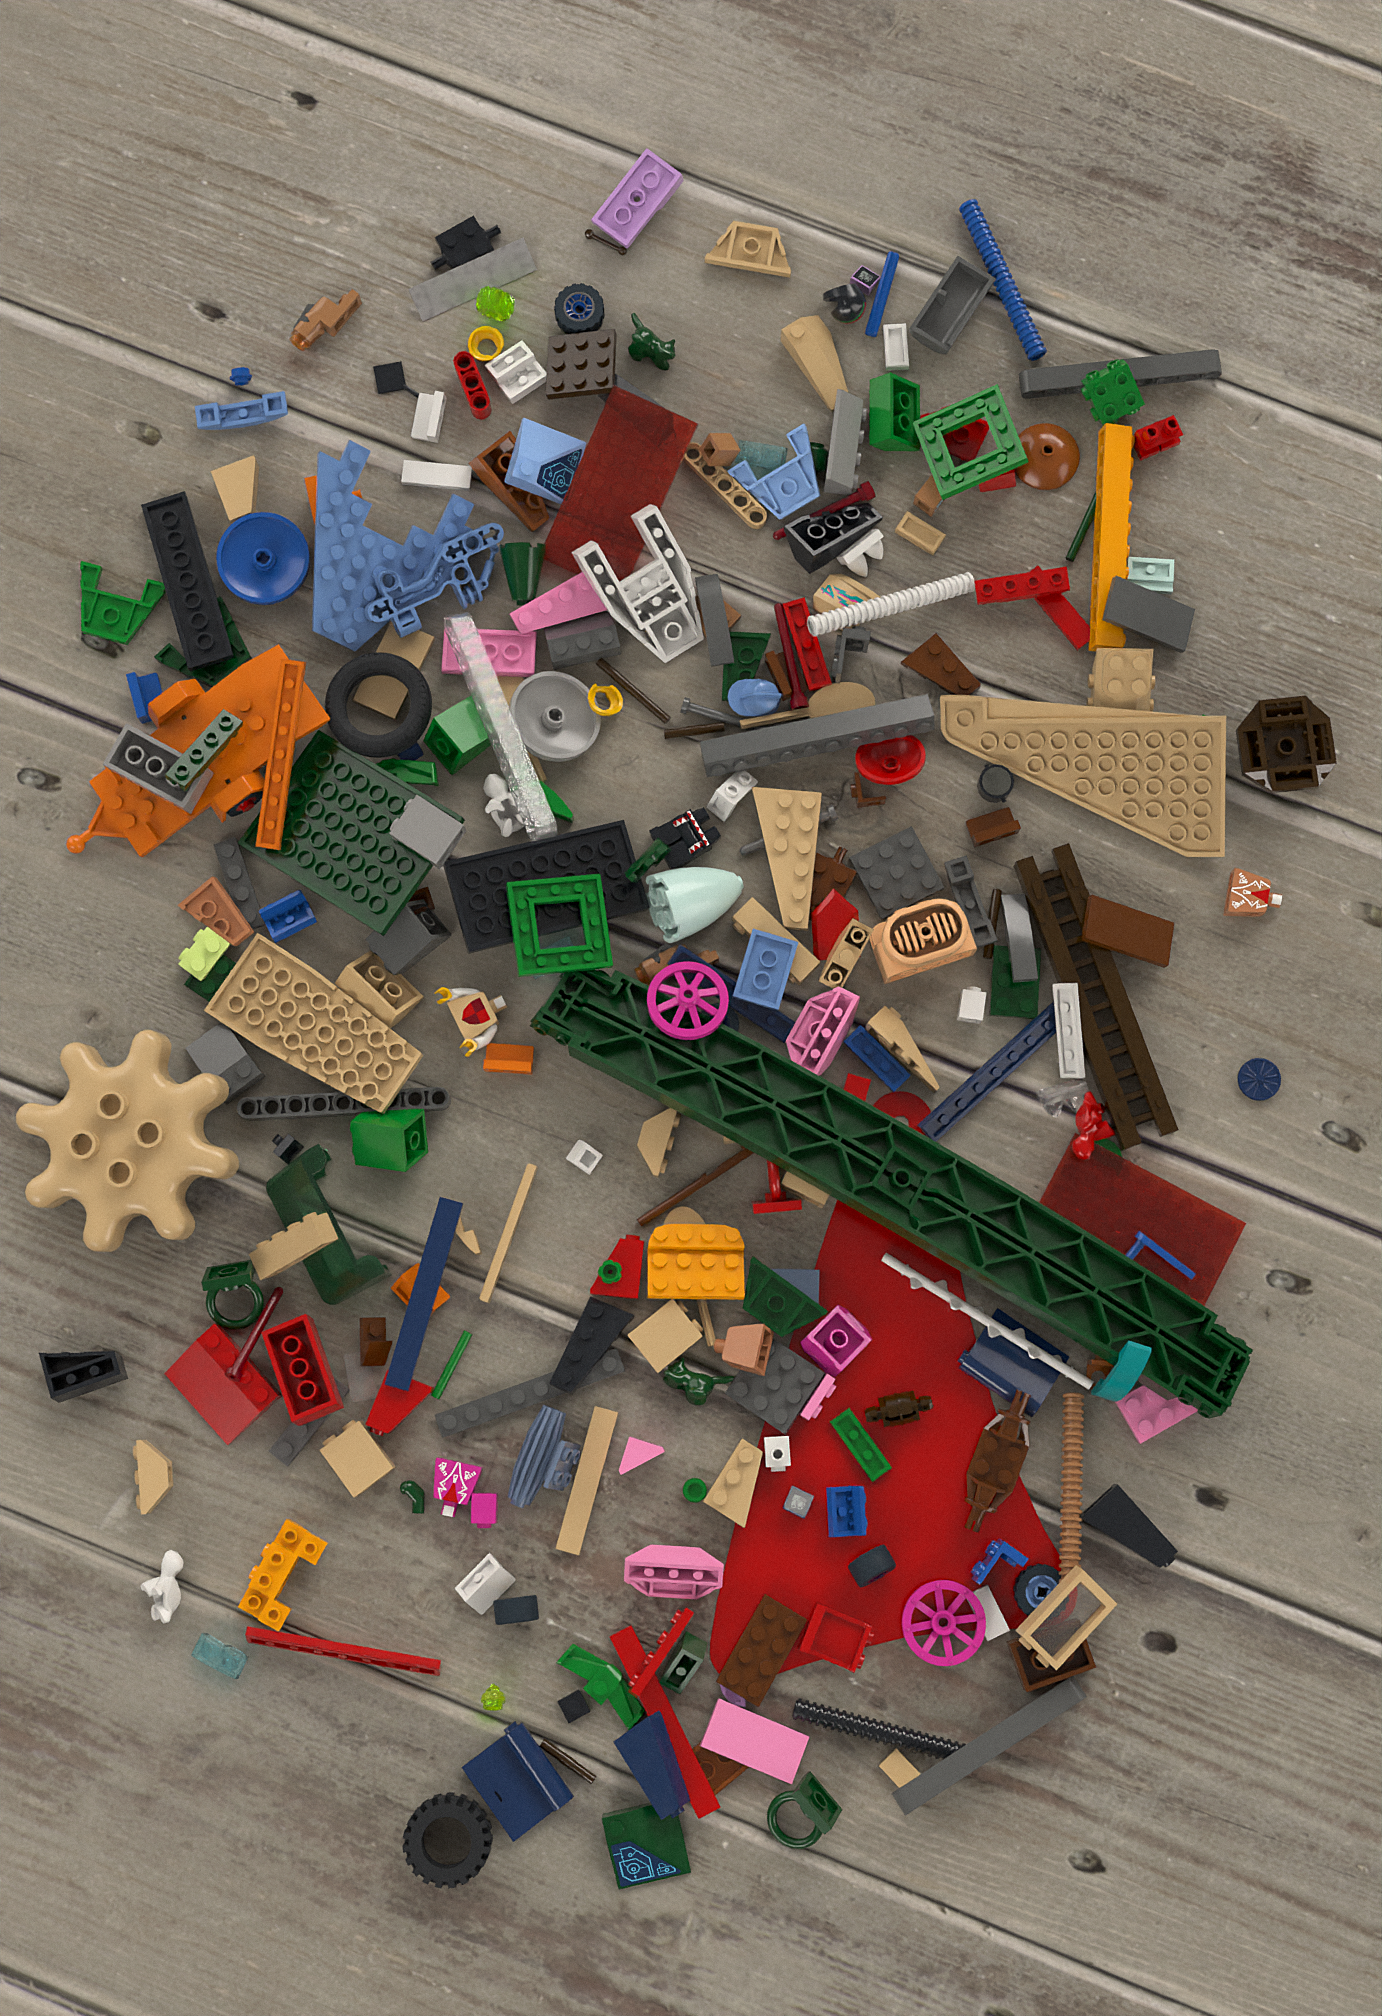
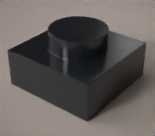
[557,1689,591,1724]

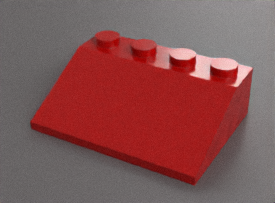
[164,1323,283,1445]

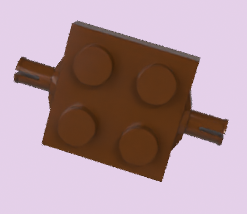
[809,846,857,921]

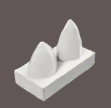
[836,529,884,577]

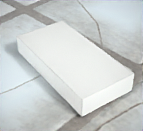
[883,323,909,371]
[968,1585,1010,1641]

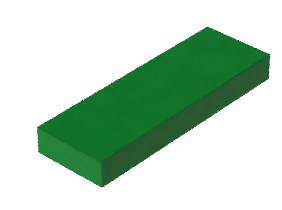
[830,1408,892,1482]

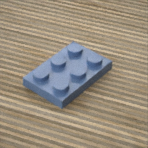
[732,929,798,1011]

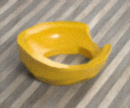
[468,326,504,361]
[588,683,623,716]

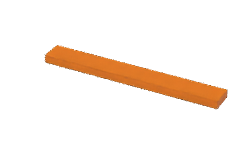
[256,659,306,850]

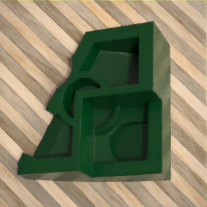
[625,837,672,883]

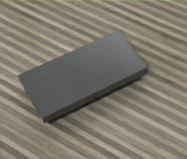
[1102,576,1195,653]

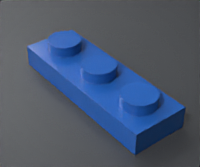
[843,1025,911,1093]

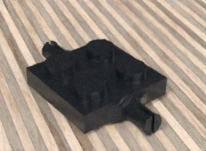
[430,215,501,270]

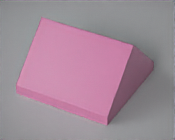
[619,1436,665,1475]

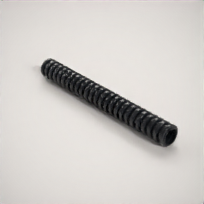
[792,1698,966,1760]

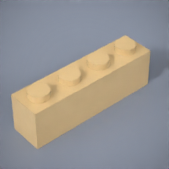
[732,897,820,986]
[249,1212,338,1280]

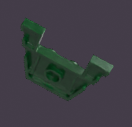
[154,596,252,687]

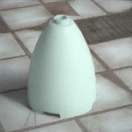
[645,867,744,943]

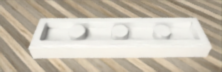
[1053,983,1085,1078]

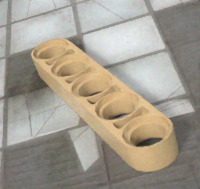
[683,442,767,529]

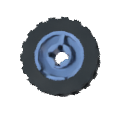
[1013,1564,1069,1620]

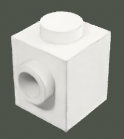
[764,1436,791,1472]

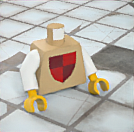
[434,987,507,1057]

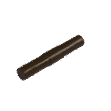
[664,722,725,739]
[539,1738,597,1784]

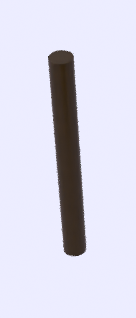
[596,658,671,724]

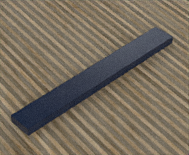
[917,1001,1057,1142]
[385,1197,464,1391]

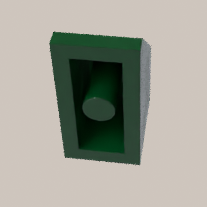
[659,1631,707,1694]

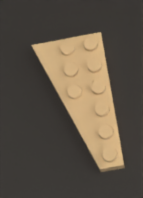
[752,787,822,931]

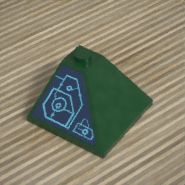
[602,1802,691,1890]

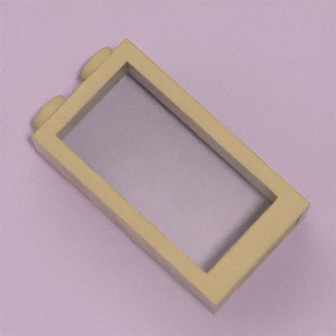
[1015,1565,1117,1670]

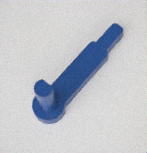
[1126,1231,1196,1280]

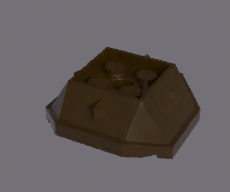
[1236,695,1337,793]

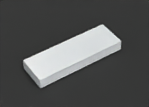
[401,460,473,491]

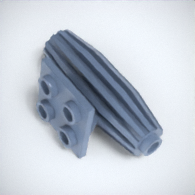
[507,1405,581,1508]

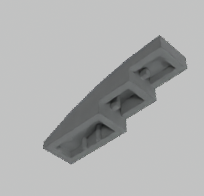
[1001,894,1038,983]

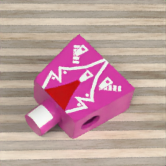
[433,1457,483,1517]

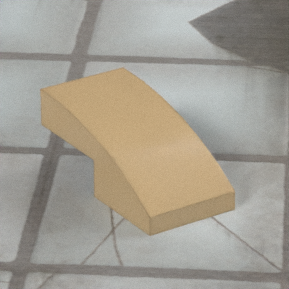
[456,1217,482,1255]

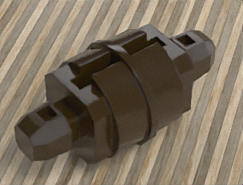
[864,1391,933,1427]

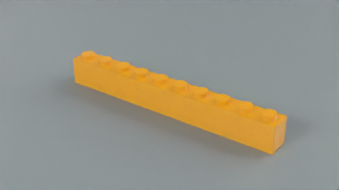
[1088,423,1135,652]

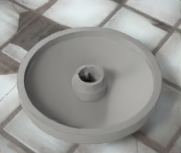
[508,671,601,762]

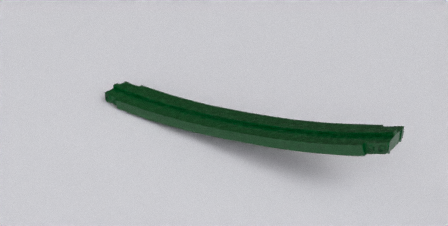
[530,969,1253,1419]

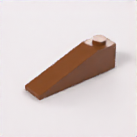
[468,431,550,532]

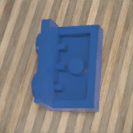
[259,890,317,943]
[826,1486,868,1537]

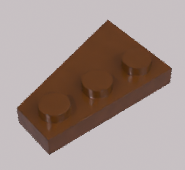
[900,633,981,695]

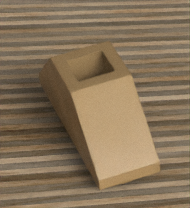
[819,918,874,989]
[637,1107,681,1178]
[133,1440,173,1514]

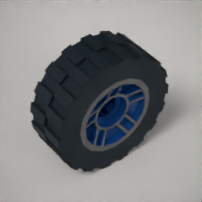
[554,283,605,334]

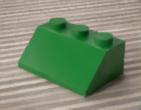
[869,372,920,451]

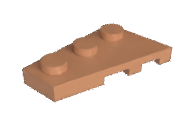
[177,876,254,946]

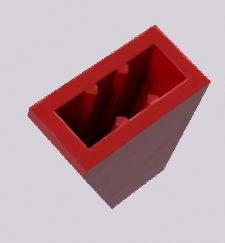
[590,1235,644,1300]
[365,1370,434,1436]

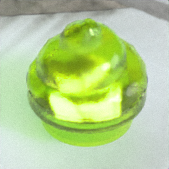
[481,1683,506,1711]

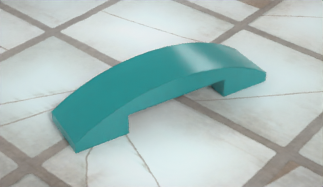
[1091,1340,1152,1402]

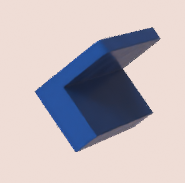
[126,672,163,724]

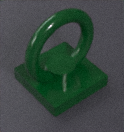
[201,1260,264,1330]
[767,1771,843,1849]

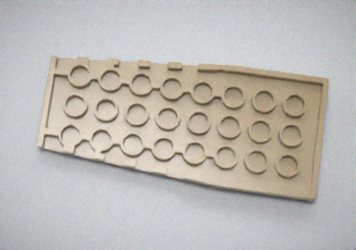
[204,933,423,1114]

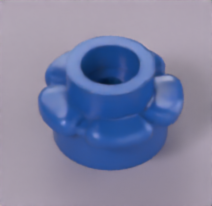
[229,367,252,386]

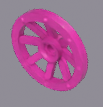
[647,962,729,1040]
[902,1580,986,1666]

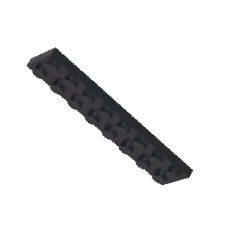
[141,491,235,672]

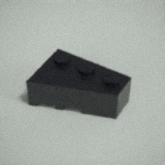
[39,1351,128,1403]

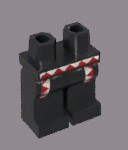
[649,807,721,870]

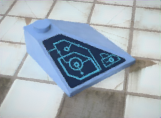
[504,418,587,507]

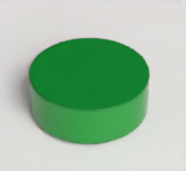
[683,1478,707,1503]

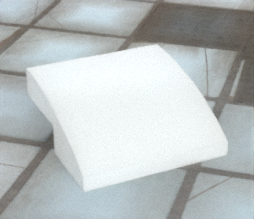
[485,340,547,404]

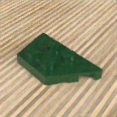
[742,1256,828,1337]

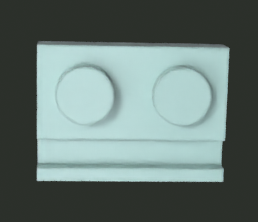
[1127,557,1174,595]

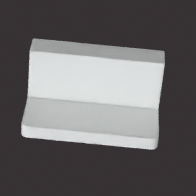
[411,391,447,443]
[455,1553,516,1615]

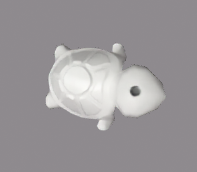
[483,774,534,837]
[140,1550,183,1624]

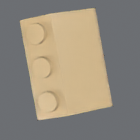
[335,950,424,1028]

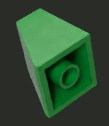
[423,693,505,775]
[350,1109,428,1172]

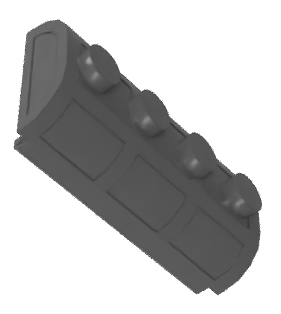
[909,256,996,354]

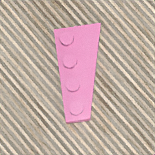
[509,572,607,634]

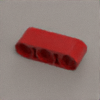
[453,351,492,420]

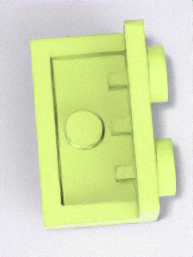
[178,927,231,982]

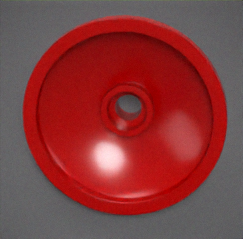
[855,735,926,785]

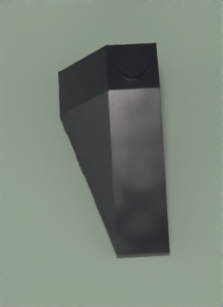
[784,503,883,574]

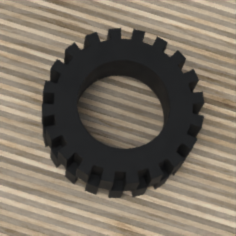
[402,1792,493,1889]

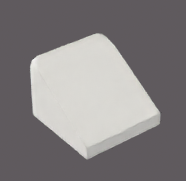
[566,1140,603,1175]

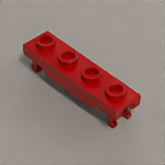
[974,566,1070,605]

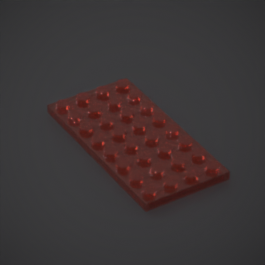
[544,385,699,582]
[1039,1133,1246,1306]

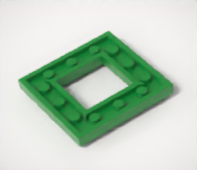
[912,384,1029,500]
[506,874,613,977]

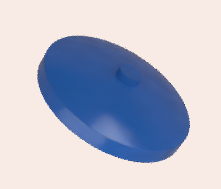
[216,512,310,605]

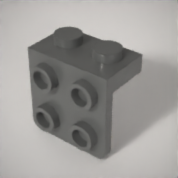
[831,626,871,683]

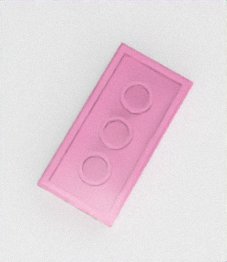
[441,628,537,677]
[700,1698,809,1784]

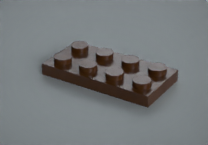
[716,1594,807,1707]

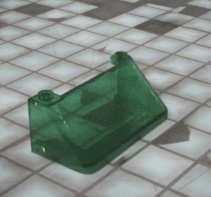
[266,1144,392,1305]

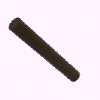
[983,889,1002,959]

